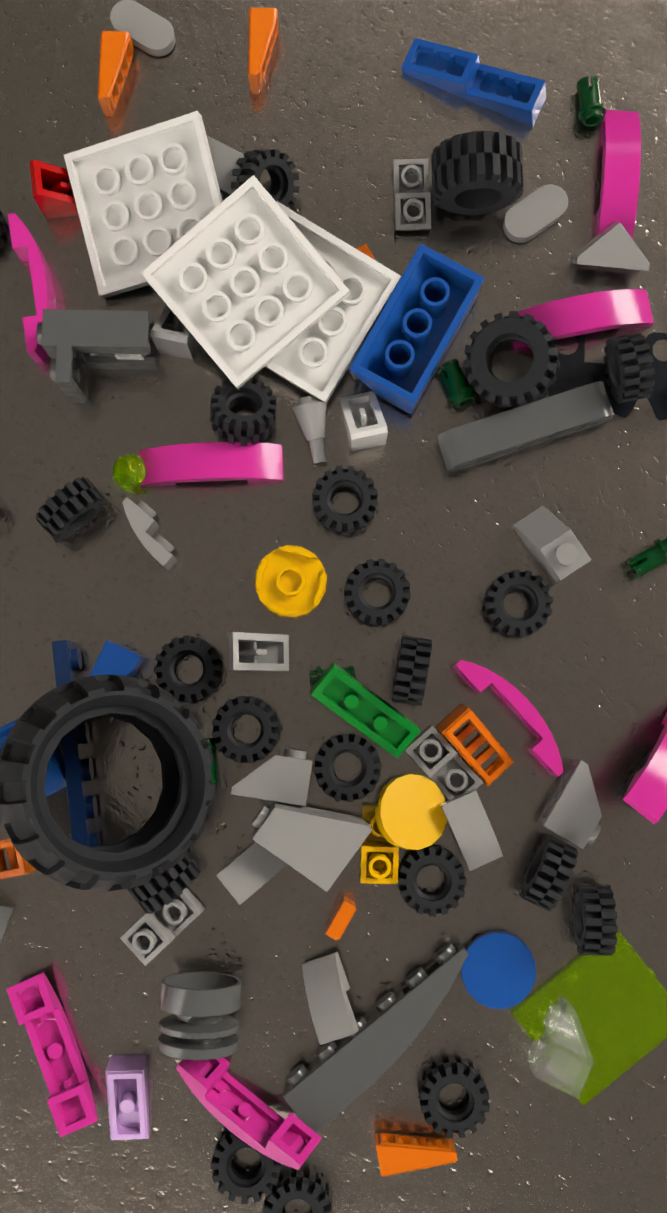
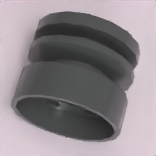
[157,972,242,1060]

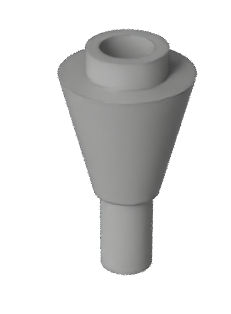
[292,395,327,464]

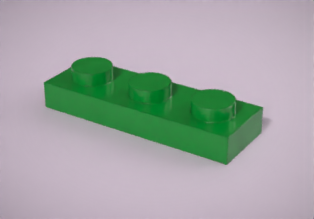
[310,662,421,759]

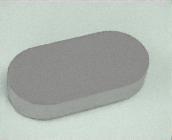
[110,0,176,57]
[503,184,568,243]

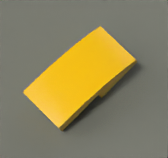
[360,802,399,884]

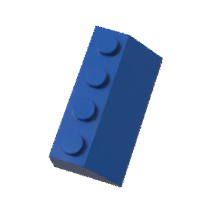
[350,243,485,415]

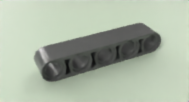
[436,381,615,472]

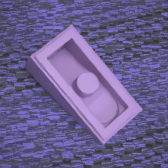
[105,1054,149,1140]

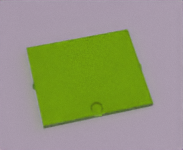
[511,930,667,1106]

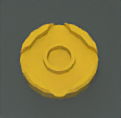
[255,545,327,618]
[375,774,447,850]

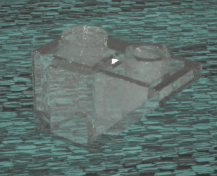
[528,996,594,1098]

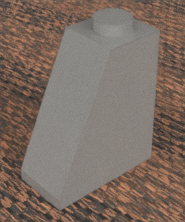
[251,801,372,892]

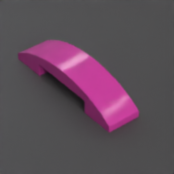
[595,110,641,239]
[8,213,56,364]
[508,289,654,351]
[139,442,284,487]
[452,660,564,777]
[622,713,667,824]
[6,972,98,1137]
[176,1058,322,1170]

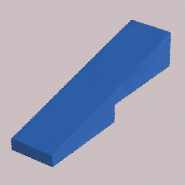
[401,38,546,128]

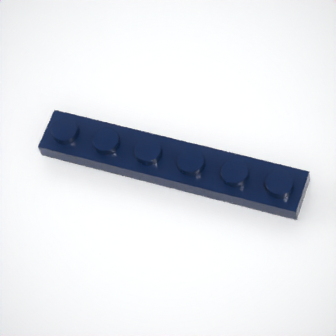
[52,640,102,847]

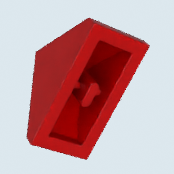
[29,159,79,219]

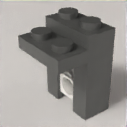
[37,309,159,403]

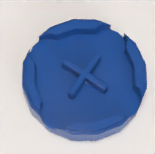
[460,931,536,1009]

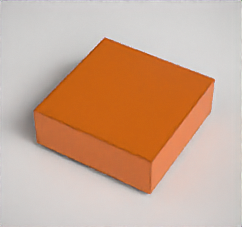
[325,895,357,941]

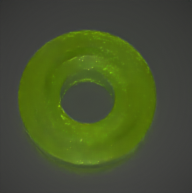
[113,453,146,490]

